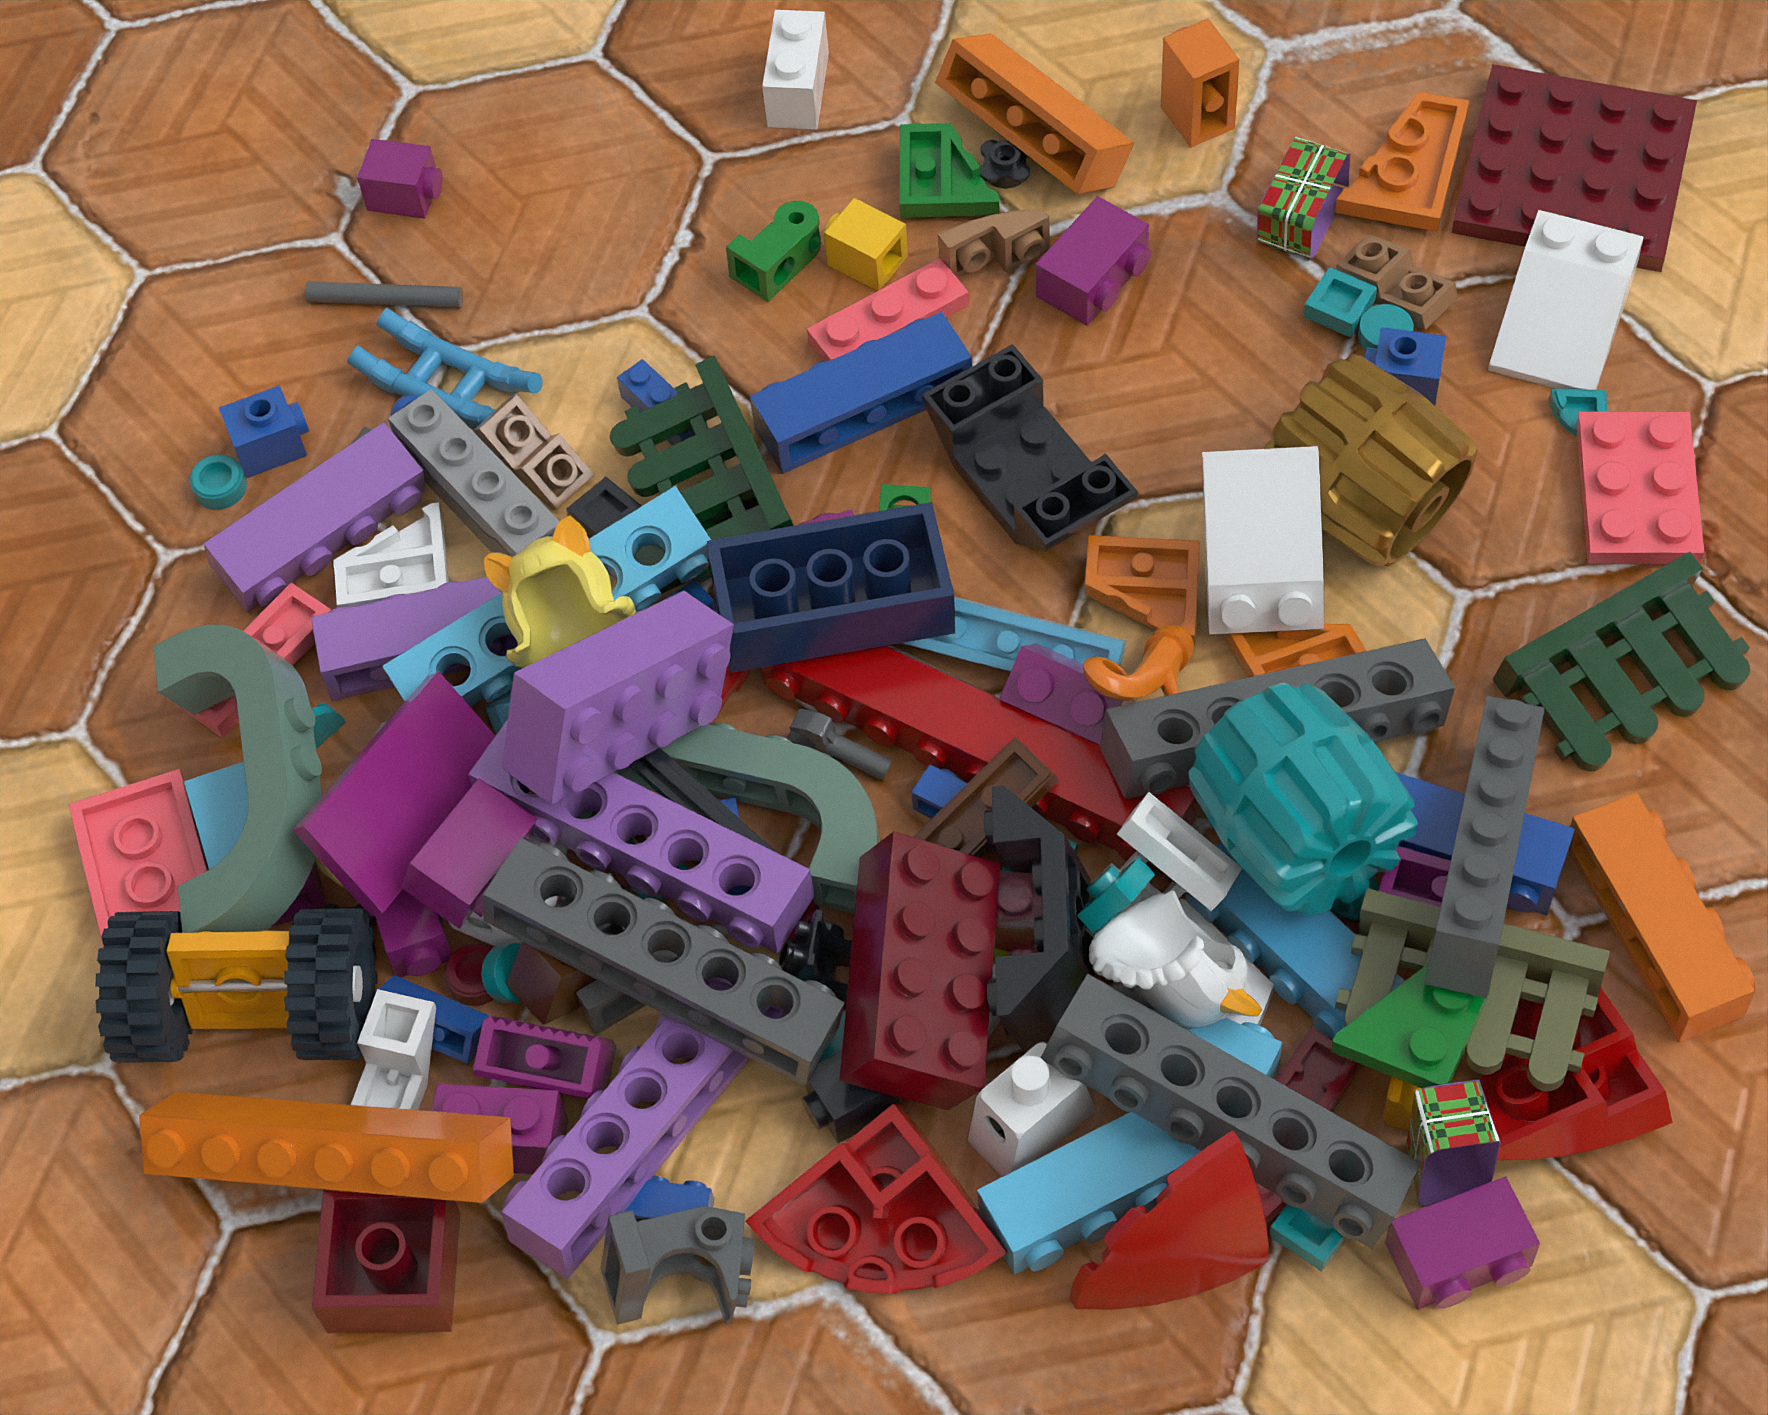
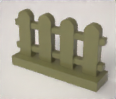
[1335,888,1610,1091]

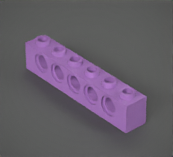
[468,720,814,953]
[501,978,787,1279]

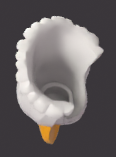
[1089,890,1262,1029]

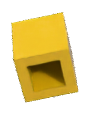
[823,198,908,291]

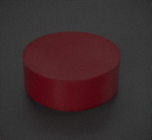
[444,944,494,1006]

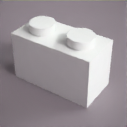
[762,10,829,130]

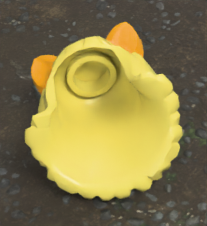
[484,515,636,668]

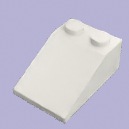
[1488,210,1644,390]
[1202,446,1324,634]

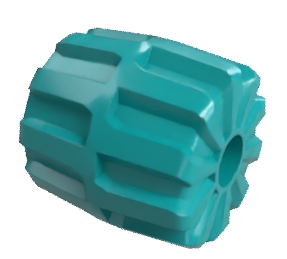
[1188,682,1418,916]

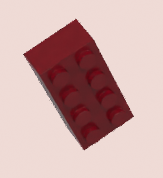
[839,831,1000,1110]

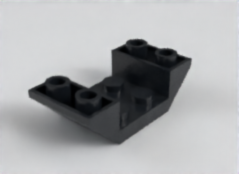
[922,344,1138,551]
[984,786,1095,1053]

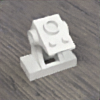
[1086,792,1242,937]

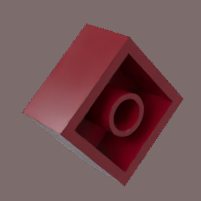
[312,1189,461,1333]

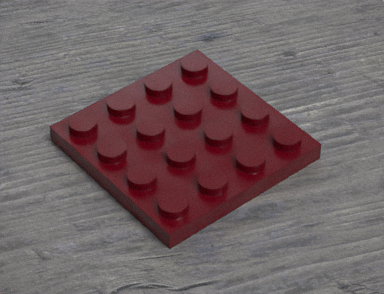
[1452,64,1697,272]

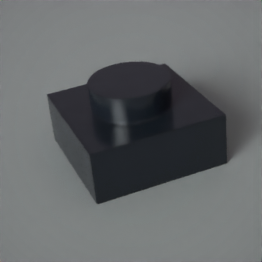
[566,476,642,538]

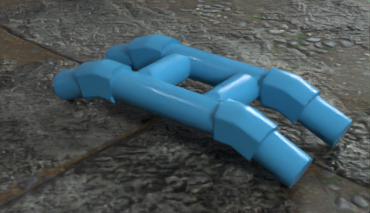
[346,307,543,430]

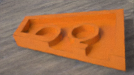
[1334,92,1469,232]

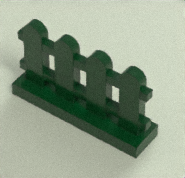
[610,355,794,583]
[1493,551,1750,771]

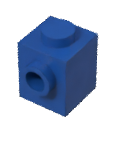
[1365,327,1446,406]
[219,385,310,478]

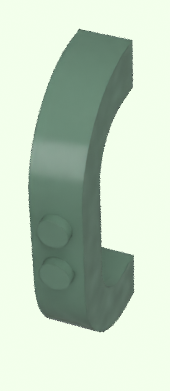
[153,624,322,933]
[577,723,881,914]

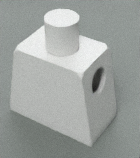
[968,1042,1095,1177]

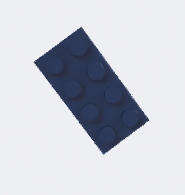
[707,502,955,673]

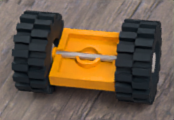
[95,908,378,1063]

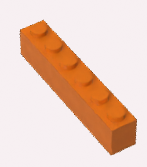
[139,1092,514,1203]

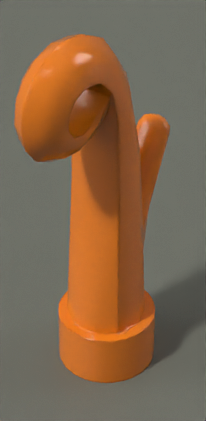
[1083,625,1194,701]

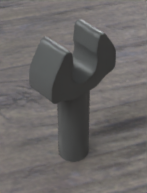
[786,709,892,781]

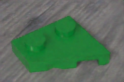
[899,123,1000,218]
[1331,963,1491,1089]

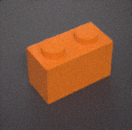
[1161,18,1240,148]

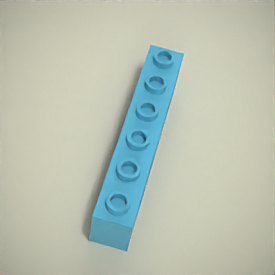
[383,486,711,707]

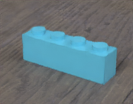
[977,1112,1201,1275]

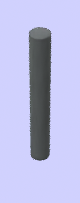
[305,281,463,308]

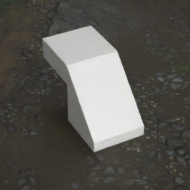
[351,989,436,1110]

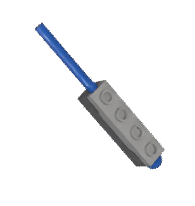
[388,389,559,557]

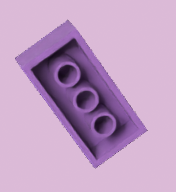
[502,591,734,805]

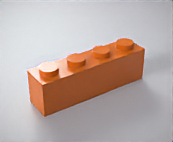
[935,33,1134,194]
[1569,792,1755,1043]

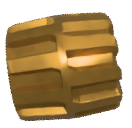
[1263,354,1478,567]

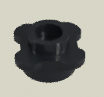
[980,140,1030,189]

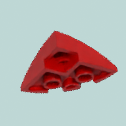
[1480,988,1673,1160]
[745,1104,1008,1294]
[1069,1130,1269,1310]

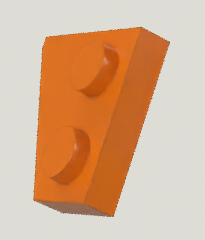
[1085,535,1200,646]
[1225,623,1367,677]

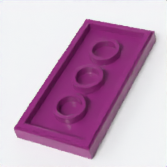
[293,671,495,917]

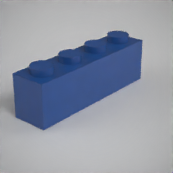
[749,312,972,474]
[1396,772,1575,915]

